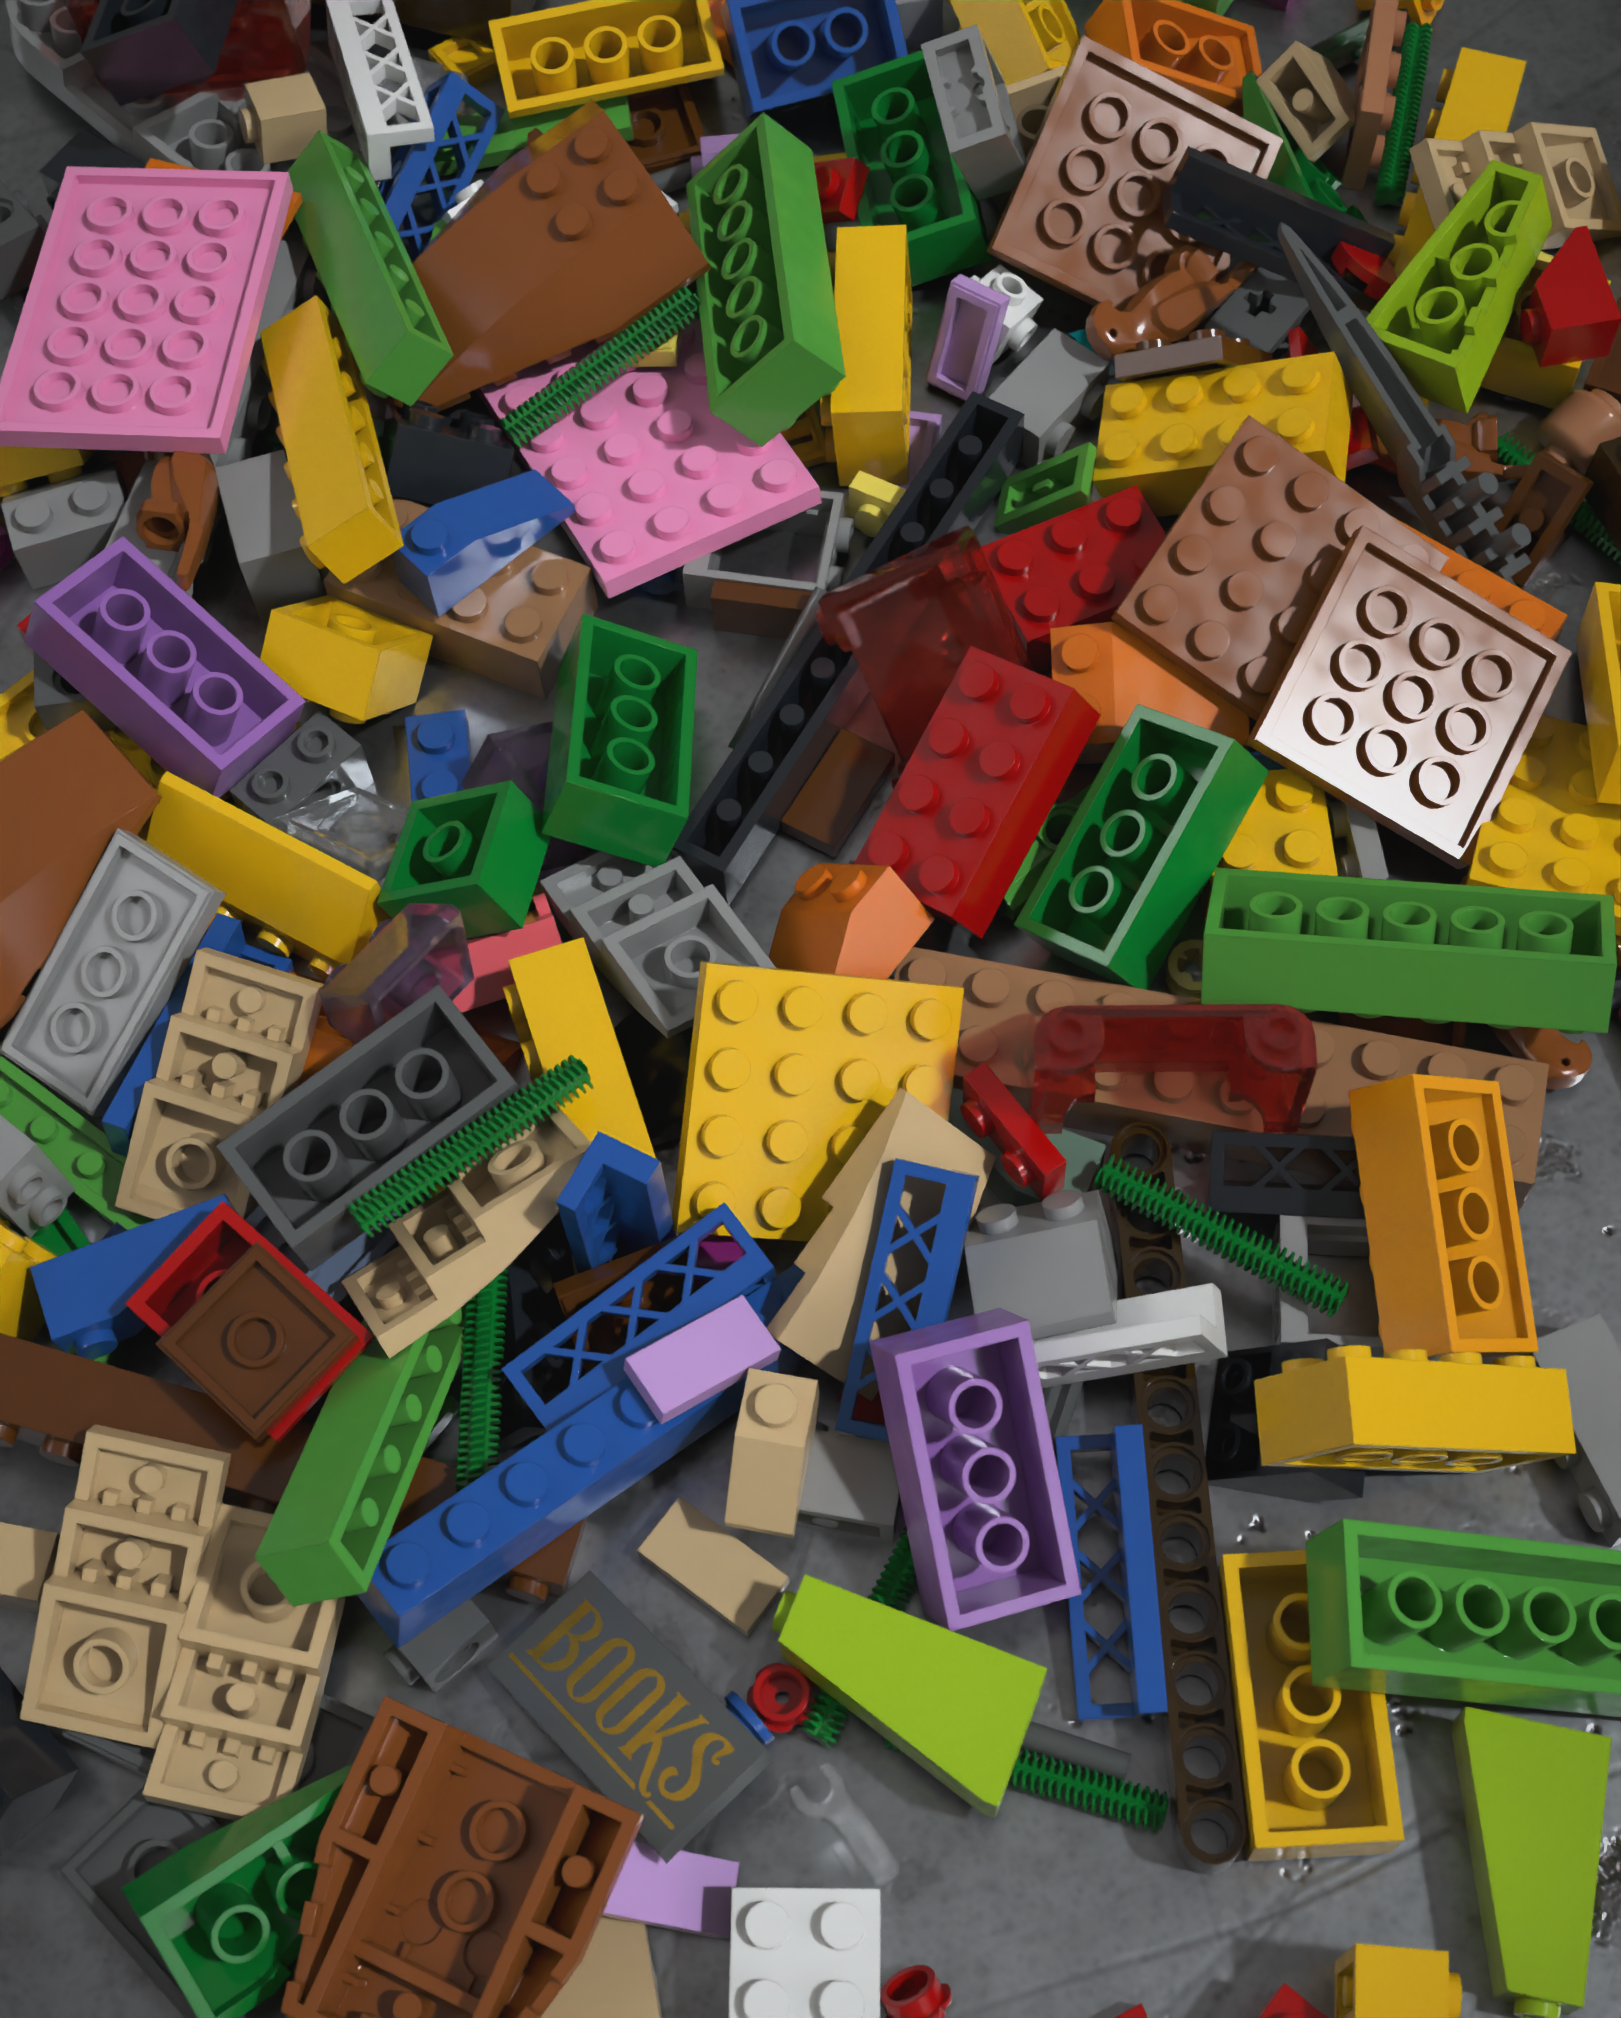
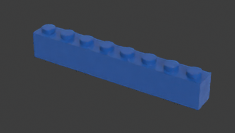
[357,1264,809,1649]

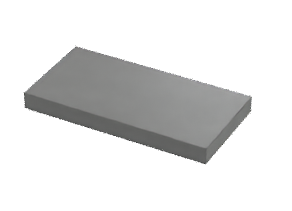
[0,828,226,1117]

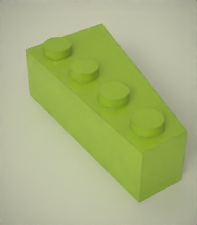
[1366,159,1553,414]

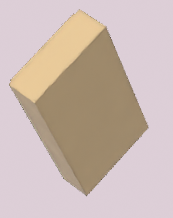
[637,1496,790,1638]

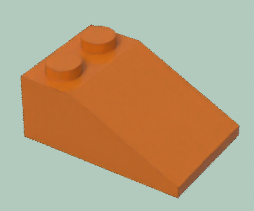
[1084,0,1263,117]
[1050,622,1251,765]
[768,863,935,979]

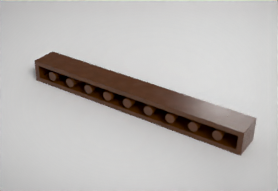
[0,1333,587,1603]

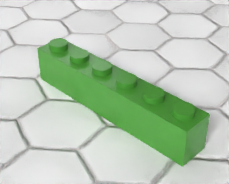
[287,131,454,406]
[255,1303,466,1607]

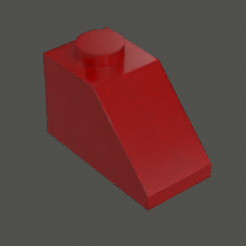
[1520,226,1621,368]

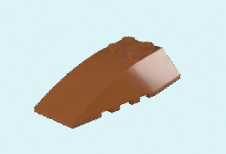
[381,99,711,412]
[0,710,162,1029]
[281,1696,645,2018]

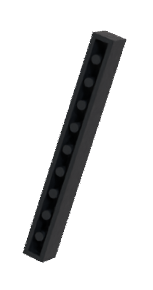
[670,391,1025,905]

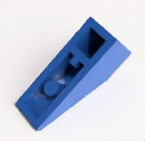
[392,469,575,618]
[30,1194,240,1359]

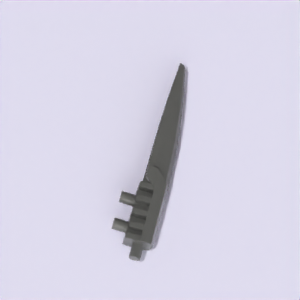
[1277,222,1532,586]

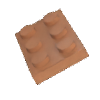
[1341,0,1407,191]

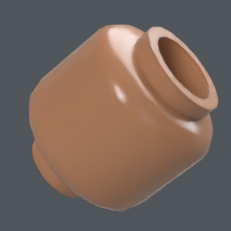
[1538,388,1621,476]

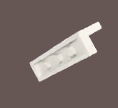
[325,0,434,181]
[1033,1283,1228,1388]

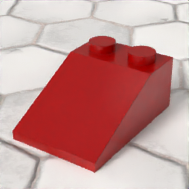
[125,1201,376,1443]

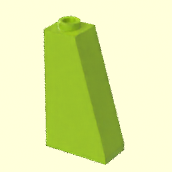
[771,1574,1048,1819]
[1451,1706,1612,2018]

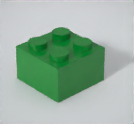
[377,780,551,947]

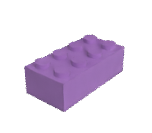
[24,536,306,798]
[869,1308,1082,1631]

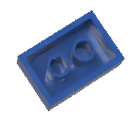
[720,0,908,119]

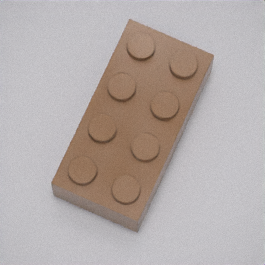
[323,496,598,700]

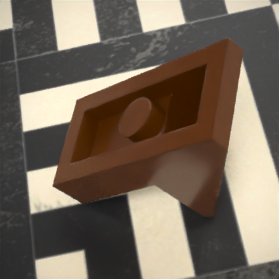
[1494,451,1594,587]

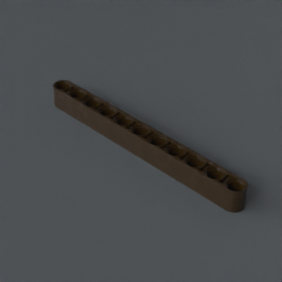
[1108,1122,1246,1875]

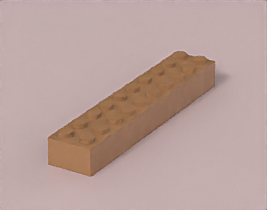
[894,947,1549,1213]

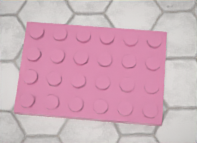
[0,166,293,454]
[475,312,822,599]

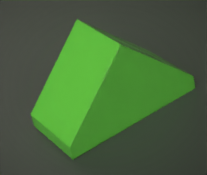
[994,442,1097,535]

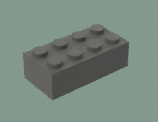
[216,984,520,1272]

